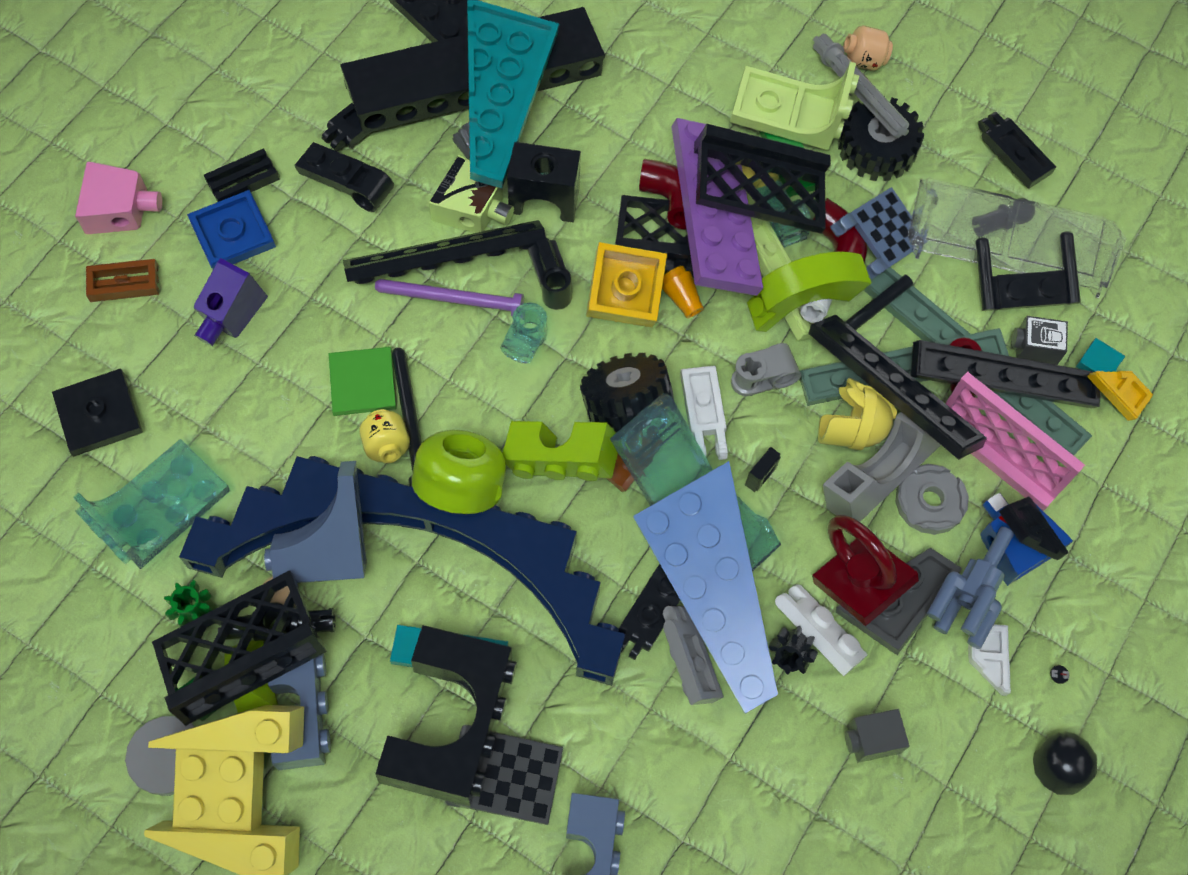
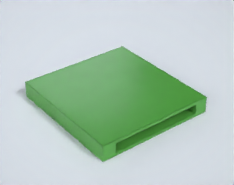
[328,347,397,416]

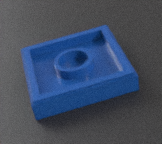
[187,190,276,270]

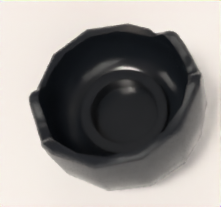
[1033,731,1097,795]

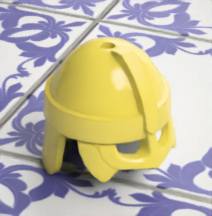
[818,378,897,450]

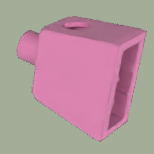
[75,162,162,234]

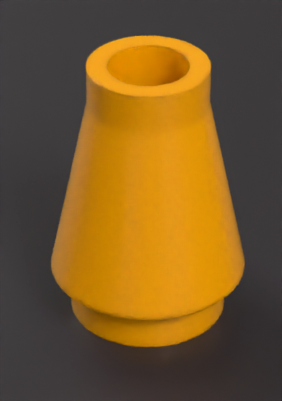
[662,266,704,319]

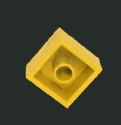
[586,242,667,328]

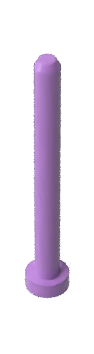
[375,279,524,318]

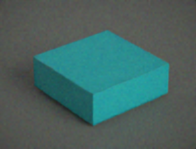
[1076,338,1125,372]

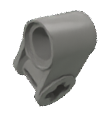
[731,343,801,396]

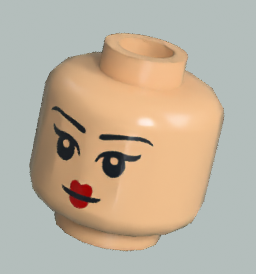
[843,25,893,71]

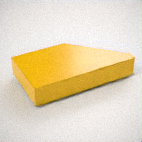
[1087,371,1153,421]

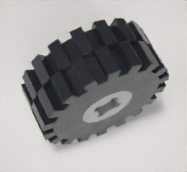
[838,96,924,181]
[580,353,674,432]

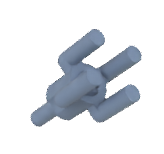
[926,527,1014,649]

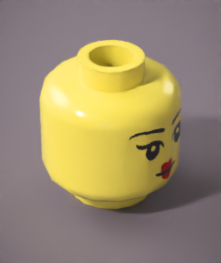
[359,409,410,463]

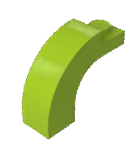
[747,252,872,332]

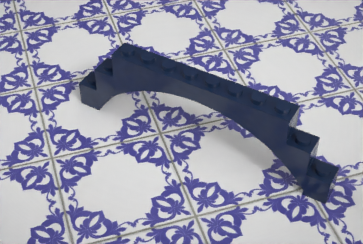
[179,456,625,686]

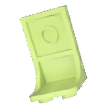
[730,61,859,150]

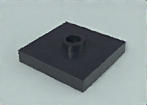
[52,368,143,457]

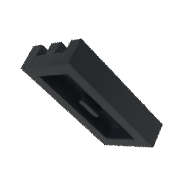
[204,148,280,202]

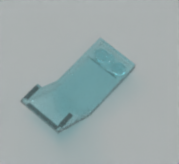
[610,393,781,572]

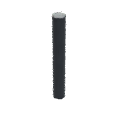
[845,274,914,330]

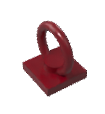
[812,515,919,626]

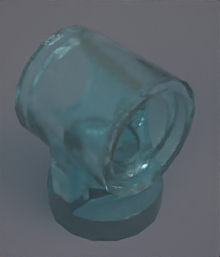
[500,302,547,364]

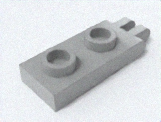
[663,606,724,705]

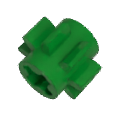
[164,580,212,627]

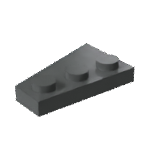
[836,548,962,655]

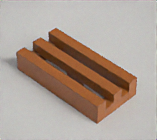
[86,259,159,302]

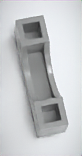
[823,412,941,522]

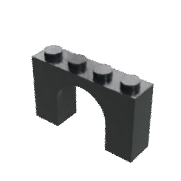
[375,625,517,807]

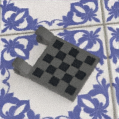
[445,725,563,825]

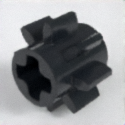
[769,626,818,674]

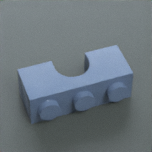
[268,654,331,771]
[566,793,625,875]

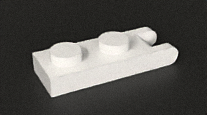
[775,584,868,676]

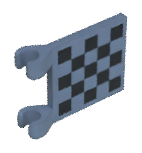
[830,187,928,279]

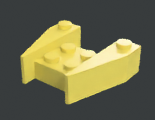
[144,705,304,875]

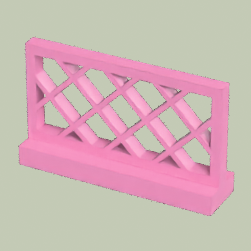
[945,372,1085,511]

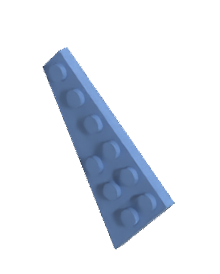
[633,461,778,713]

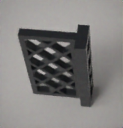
[694,124,831,234]
[615,195,694,278]
[152,570,327,726]

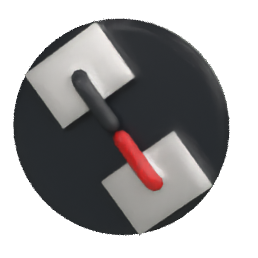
[1050,665,1069,684]

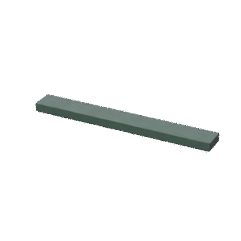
[864,267,1092,456]

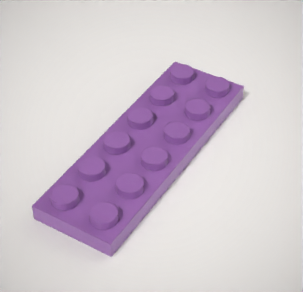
[671,118,763,296]

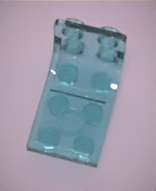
[73,439,231,569]

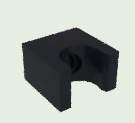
[507,142,581,222]

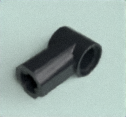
[528,238,572,310]

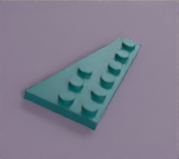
[467,0,559,189]

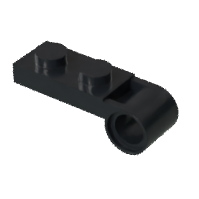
[294,142,394,212]

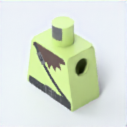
[429,155,514,233]

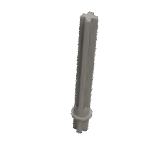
[813,33,909,138]

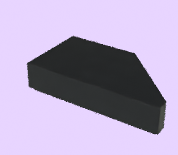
[999,496,1069,560]

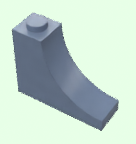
[264,461,367,583]

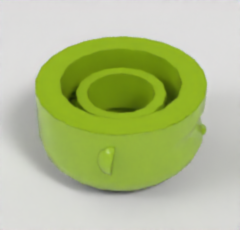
[412,430,506,514]

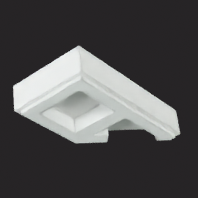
[968,624,1011,696]

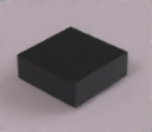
[745,447,781,492]

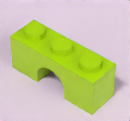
[503,421,621,481]

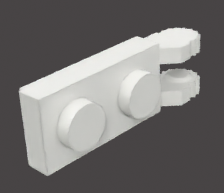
[680,366,728,462]

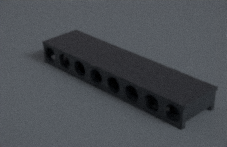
[340,7,605,134]

